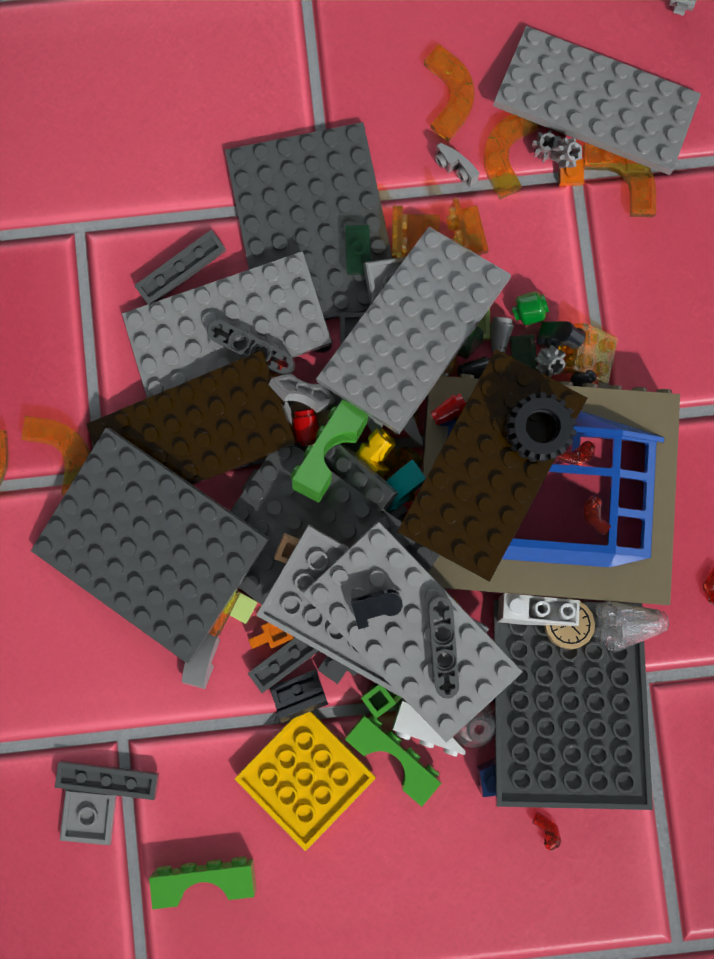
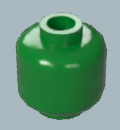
[512,291,549,326]

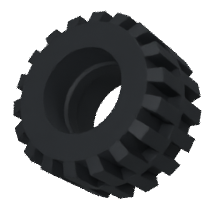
[505,392,577,462]

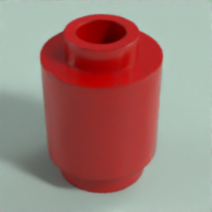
[292,409,319,446]

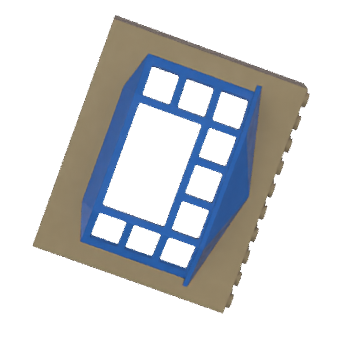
[420,372,680,605]

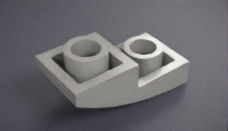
[435,143,480,187]
[181,634,220,689]

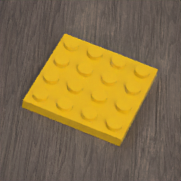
[235,711,376,851]

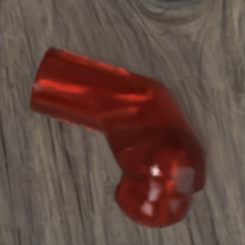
[556,441,596,466]
[584,496,611,535]
[702,567,714,605]
[532,812,561,851]

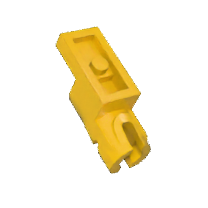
[355,428,396,478]

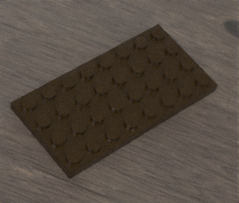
[397,349,588,582]
[86,350,298,485]

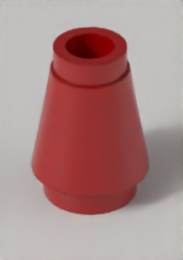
[430,393,466,426]

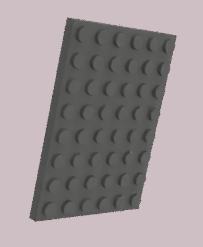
[225,122,393,321]
[31,428,270,664]
[230,445,441,676]
[493,600,653,810]

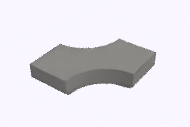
[269,373,337,413]

